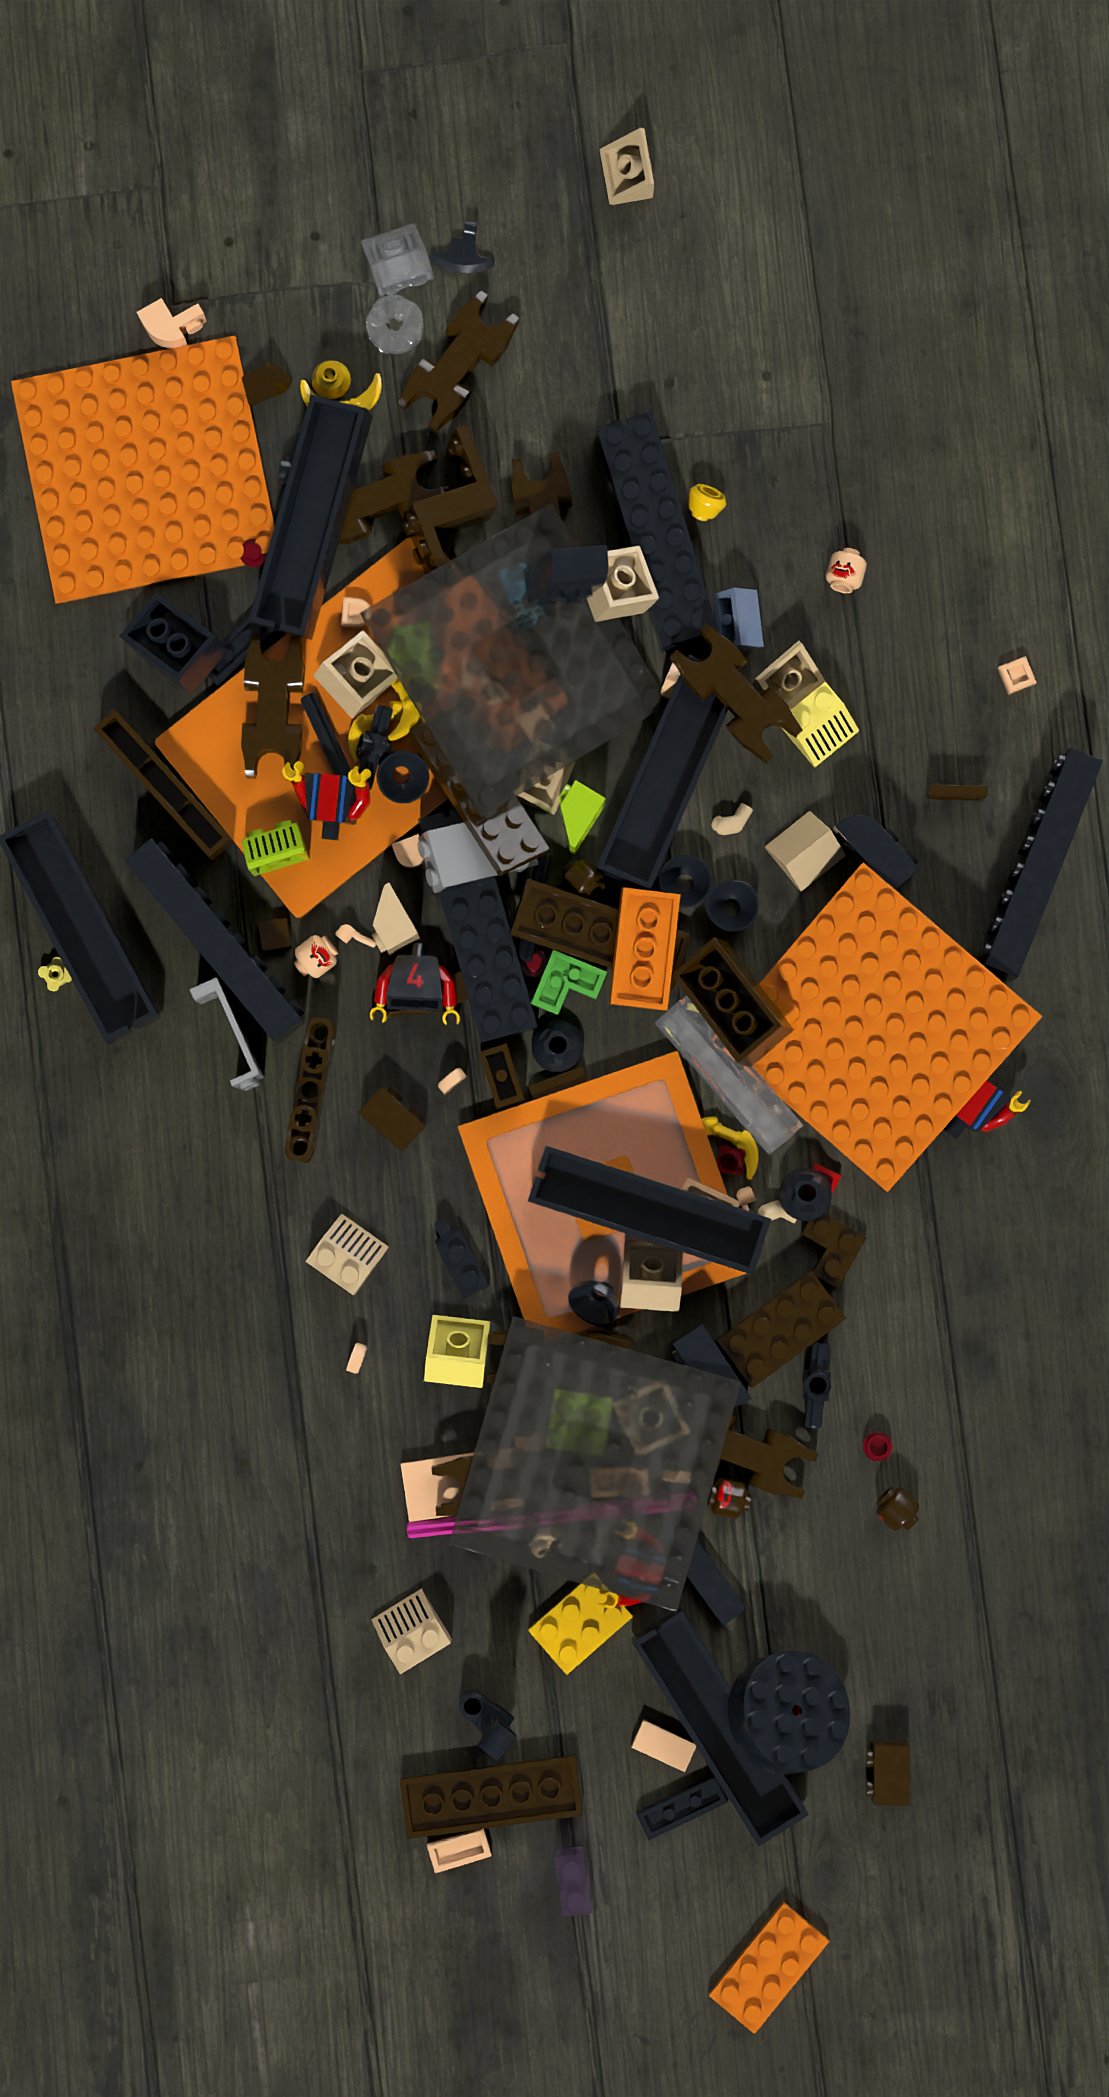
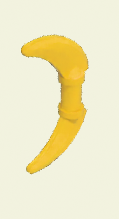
[300,373,382,411]
[388,670,422,741]
[348,701,426,762]
[701,1117,759,1179]

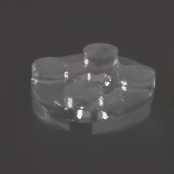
[366,295,424,354]

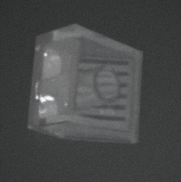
[360,223,434,296]

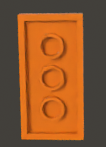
[608,887,680,1011]
[708,1901,829,2034]

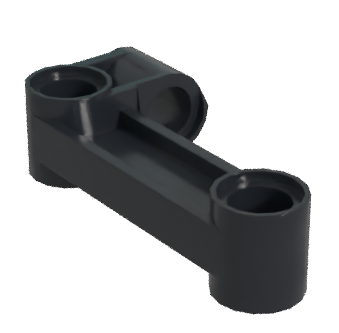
[459,1689,517,1761]

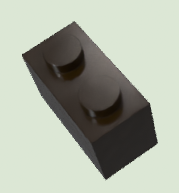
[479,1043,525,1109]
[358,1087,426,1152]
[866,1741,910,1806]

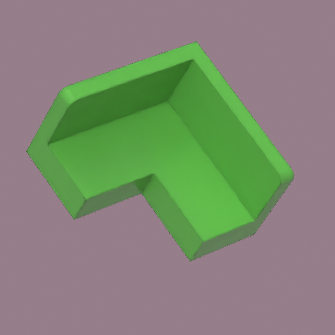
[531,950,607,1015]

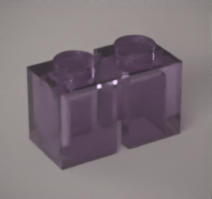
[554,1846,592,1917]

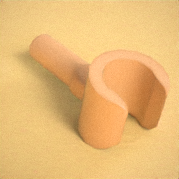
[335,924,376,948]
[736,1186,756,1211]

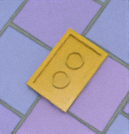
[528,1571,633,1675]

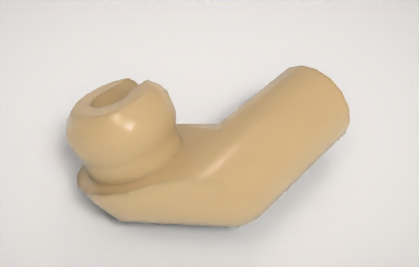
[758,1200,796,1224]

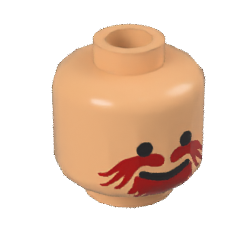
[826,548,867,593]
[294,935,338,978]

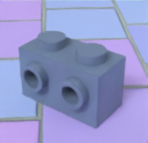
[713,588,764,653]

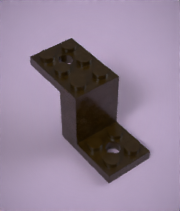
[402,424,498,599]

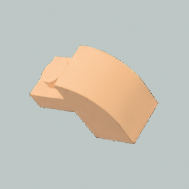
[137,298,207,349]

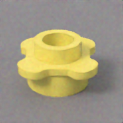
[38,957,72,991]

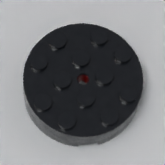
[728,1650,850,1775]

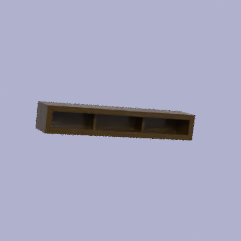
[93,709,234,861]

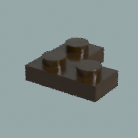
[801,1214,866,1289]

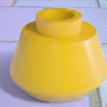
[312,360,351,399]
[689,484,726,521]

